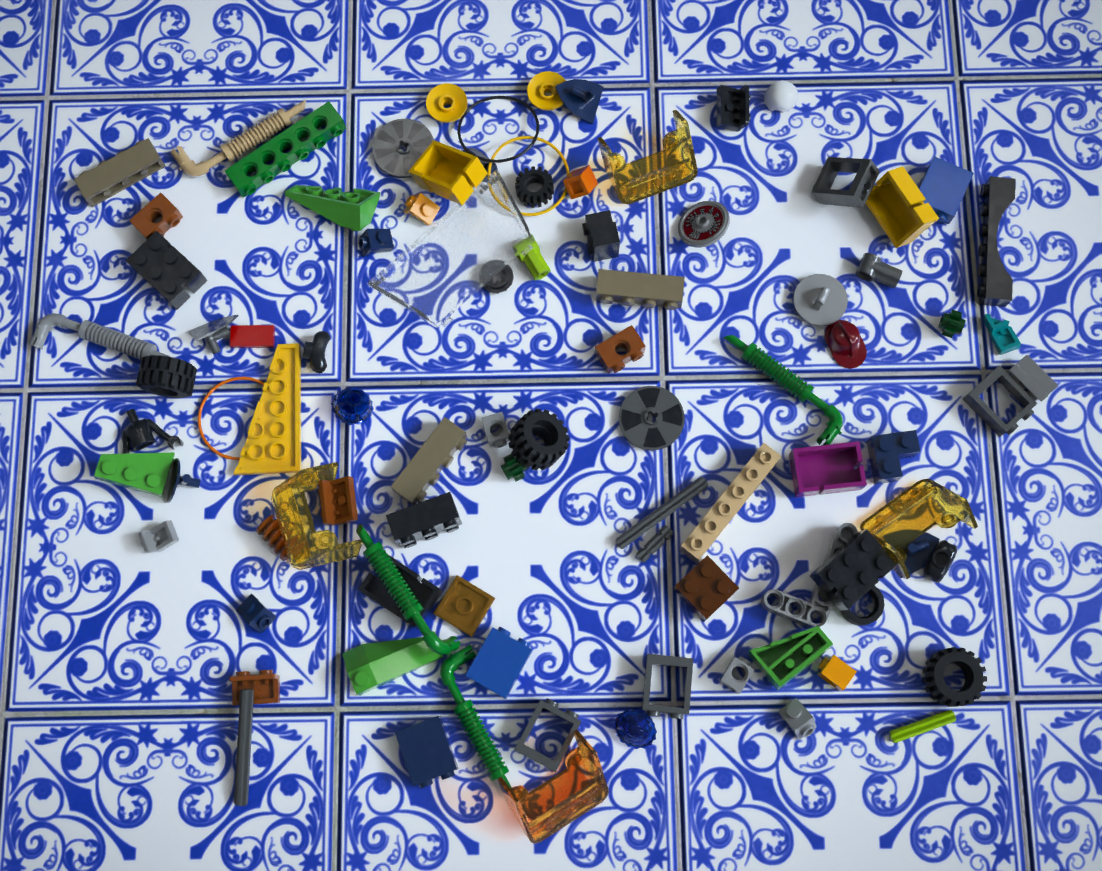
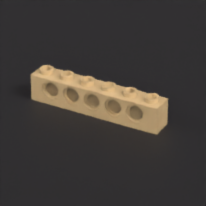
[679,443,782,564]

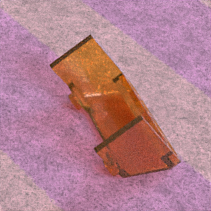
[497,730,609,844]

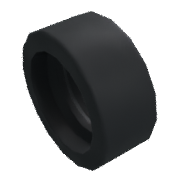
[840,586,885,626]

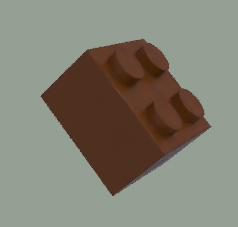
[673,555,739,622]

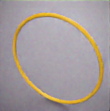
[487,136,570,216]

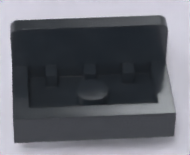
[717,85,751,132]

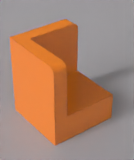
[563,165,598,200]

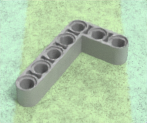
[761,523,858,628]

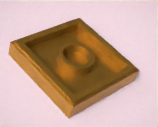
[433,575,496,637]

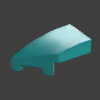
[983,314,1021,355]

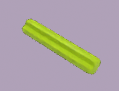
[889,710,956,743]

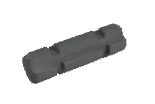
[636,525,673,563]

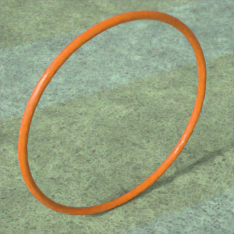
[198,377,264,460]

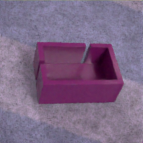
[789,441,867,498]

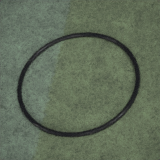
[457,96,539,163]

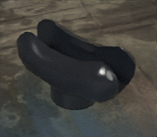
[303,331,330,373]
[923,540,958,583]

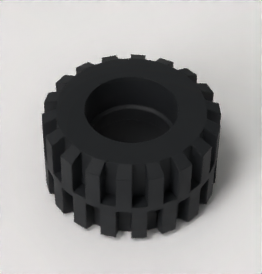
[136,355,197,398]
[508,409,570,470]
[922,647,987,707]

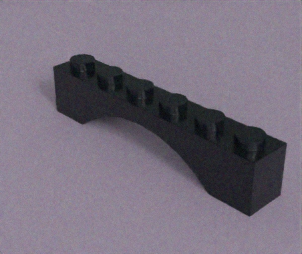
[977,176,1016,307]

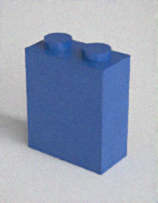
[919,156,974,224]
[465,626,533,699]

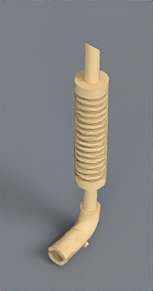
[171,99,306,176]

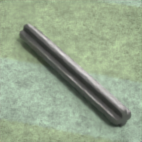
[615,477,708,549]
[234,689,254,806]

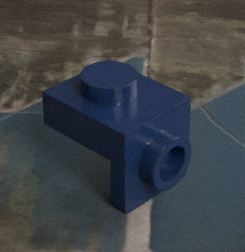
[358,229,394,256]
[236,593,276,633]

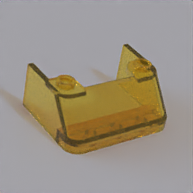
[597,110,698,204]
[271,462,362,570]
[860,479,978,579]

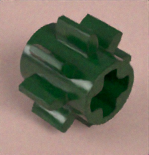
[938,309,966,338]
[500,454,528,482]

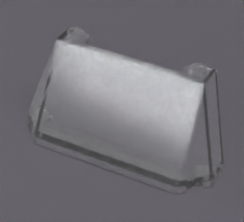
[366,169,535,328]

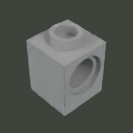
[481,412,510,448]
[718,656,755,694]

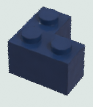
[866,430,920,484]

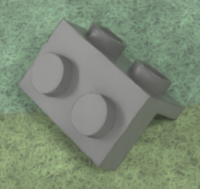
[1010,355,1058,402]

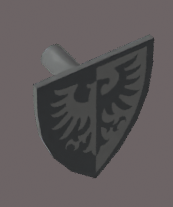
[188,314,239,354]

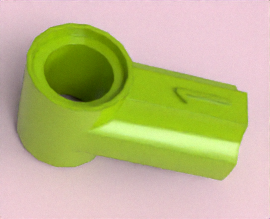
[512,236,551,281]

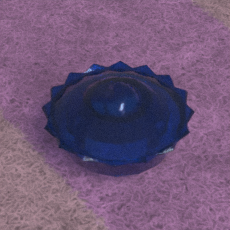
[331,387,374,425]
[613,709,657,750]

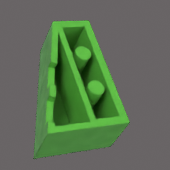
[94,452,175,498]
[748,626,833,691]

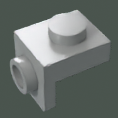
[138,520,179,553]
[778,698,817,740]

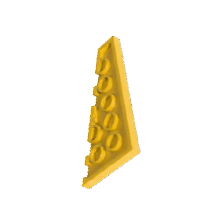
[233,343,301,475]

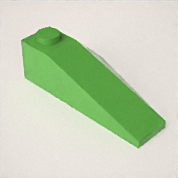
[285,185,380,231]
[342,637,444,696]

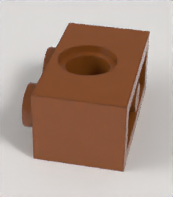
[129,192,183,239]
[594,325,646,374]

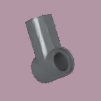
[856,253,903,289]

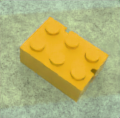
[408,140,488,205]
[865,166,939,248]

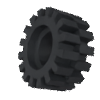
[515,166,554,208]

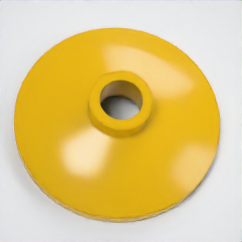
[527,71,566,111]
[426,83,468,123]

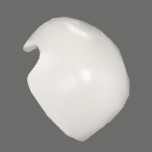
[764,80,798,113]

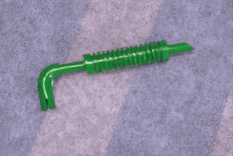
[724,335,843,445]
[356,524,460,655]
[440,644,518,799]

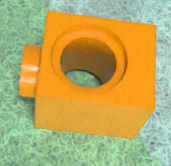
[817,655,857,691]

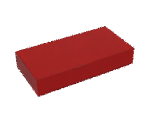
[230,325,275,348]

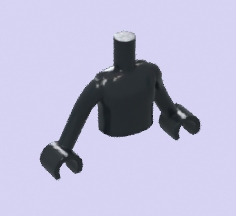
[122,409,184,454]

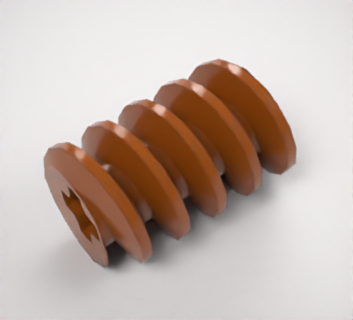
[256,515,306,563]

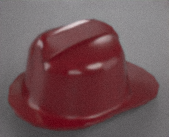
[824,320,867,369]

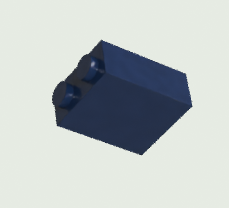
[395,716,459,789]

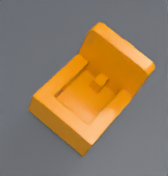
[403,193,441,226]

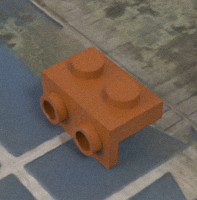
[318,476,358,526]
[229,670,280,706]

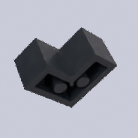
[582,210,620,262]

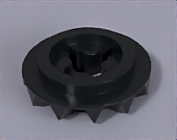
[479,260,514,294]

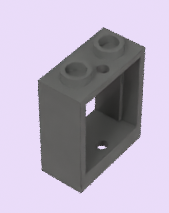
[811,157,880,208]
[963,365,1038,437]
[642,654,694,719]
[515,698,582,772]

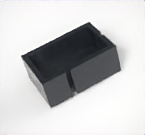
[126,231,208,310]
[386,492,463,549]
[809,529,897,611]
[358,553,442,630]

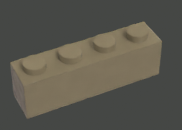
[74,138,166,207]
[596,269,685,310]
[391,417,467,505]

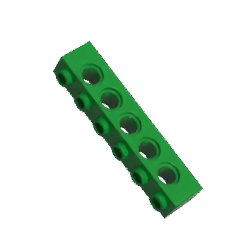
[225,101,346,198]

